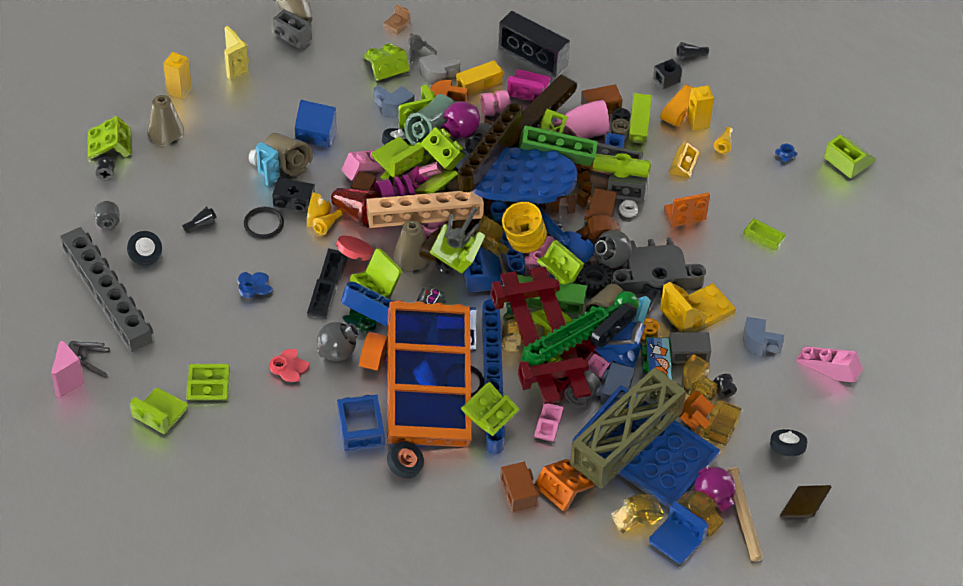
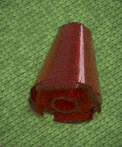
[331,188,382,228]

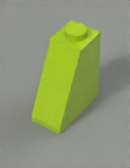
[629,93,652,143]

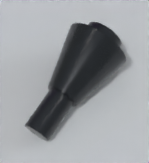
[676,42,709,60]
[182,206,217,232]

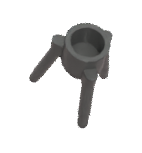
[408,33,437,64]
[445,207,480,248]
[68,341,110,377]

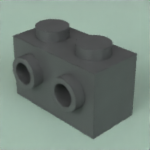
[273,9,312,49]
[608,173,648,202]
[669,332,711,363]

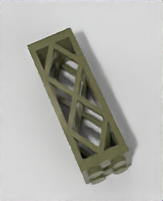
[570,367,686,489]

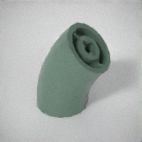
[405,94,455,145]

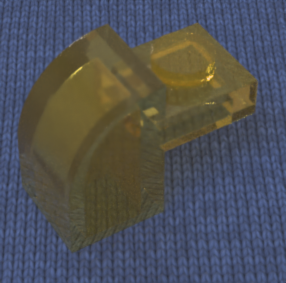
[474,215,510,255]
[501,318,542,353]
[681,354,718,401]
[677,491,724,536]
[612,494,664,533]

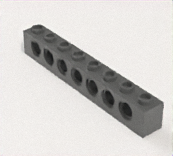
[60,227,154,352]

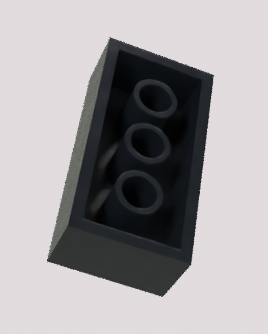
[498,10,570,77]

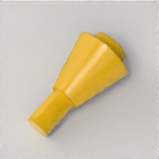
[714,126,733,154]
[313,209,343,235]

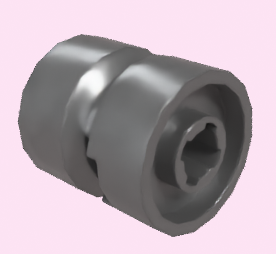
[564,370,600,407]

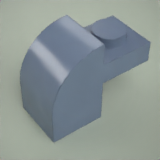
[374,85,415,117]
[743,317,784,356]

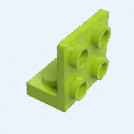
[88,116,131,159]
[371,137,424,178]
[430,224,485,274]

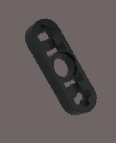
[590,303,637,348]

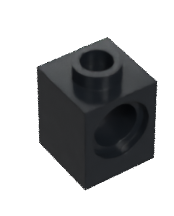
[653,59,682,89]

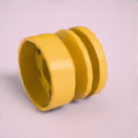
[502,202,547,253]

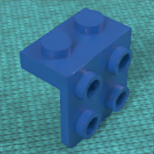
[649,501,709,564]

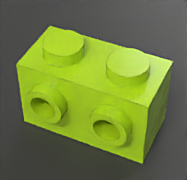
[420,127,466,171]

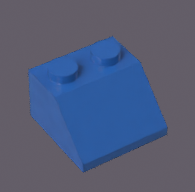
[295,100,337,148]

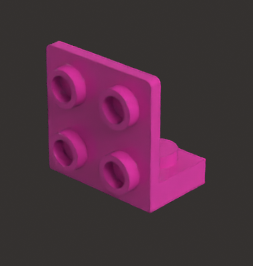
[507,69,551,102]

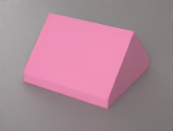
[51,341,84,398]

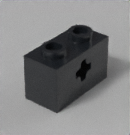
[272,177,315,212]

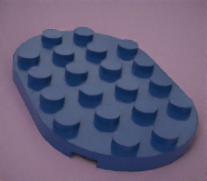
[474,147,577,204]

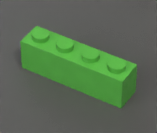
[518,125,598,166]
[506,275,587,315]

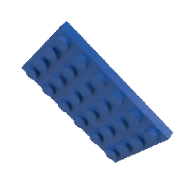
[572,385,720,509]

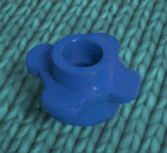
[775,144,797,162]

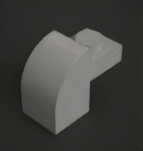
[419,54,460,85]

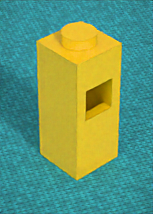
[163,52,192,99]
[456,60,504,97]
[687,85,714,131]

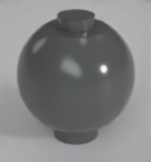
[594,230,632,268]
[317,322,359,362]

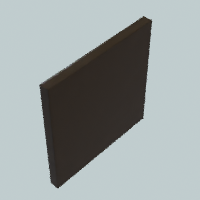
[780,485,832,518]

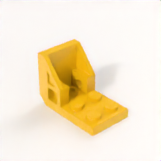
[660,282,736,332]

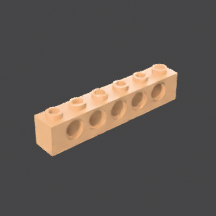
[367,191,484,228]

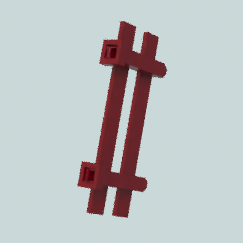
[490,267,591,404]

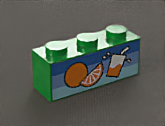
[641,337,673,381]

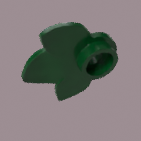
[342,308,377,333]

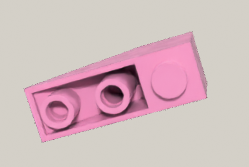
[341,150,385,181]
[796,346,863,382]

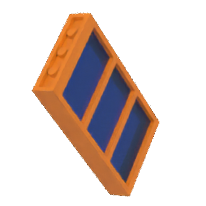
[387,300,472,447]

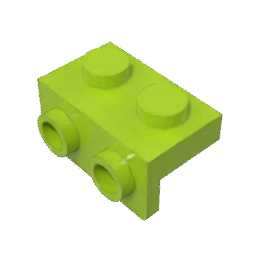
[537,240,584,285]

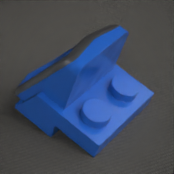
[596,321,645,368]

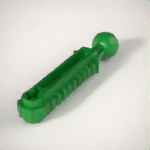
[522,291,639,366]

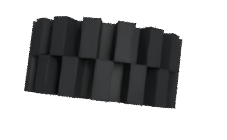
[576,261,612,298]

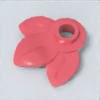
[269,349,310,382]

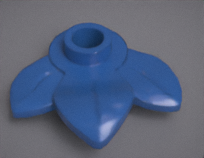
[238,272,273,298]

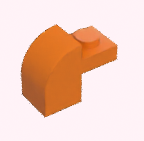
[430,80,468,102]
[359,331,388,371]
[679,390,715,431]

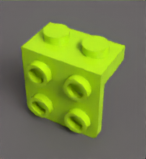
[362,43,410,81]
[398,84,435,130]
[349,249,402,299]
[130,388,188,435]

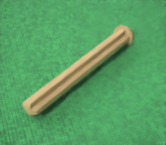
[727,467,763,562]

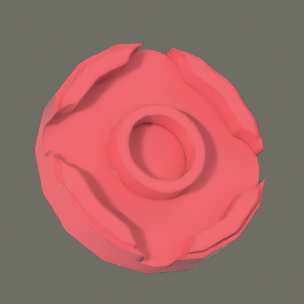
[336,235,374,261]

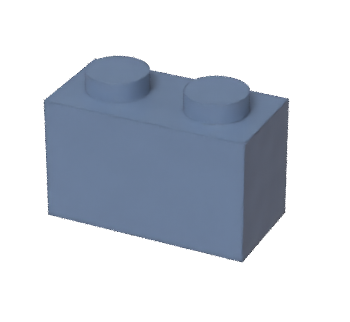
[598,362,635,404]

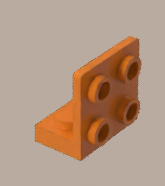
[664,193,710,227]
[534,459,595,511]

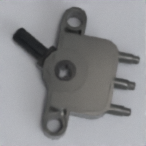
[612,238,706,314]

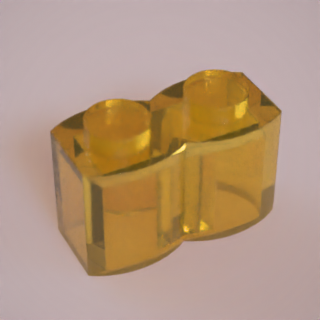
[702,400,742,446]

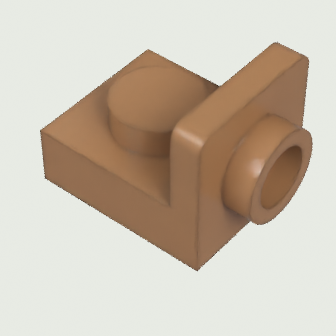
[384,4,410,35]

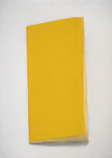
[669,142,700,179]

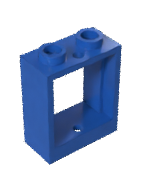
[337,394,385,451]

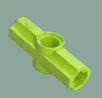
[593,153,651,178]

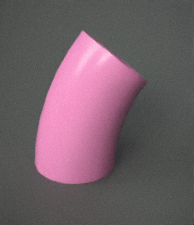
[549,100,609,139]

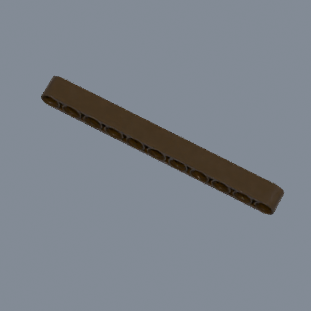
[446,74,578,192]

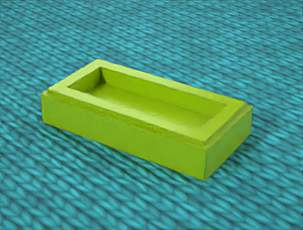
[743,218,786,250]

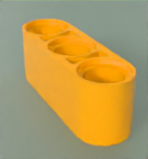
[660,84,694,127]

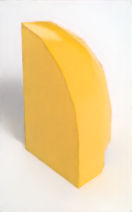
[307,192,331,227]

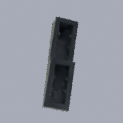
[307,248,348,319]

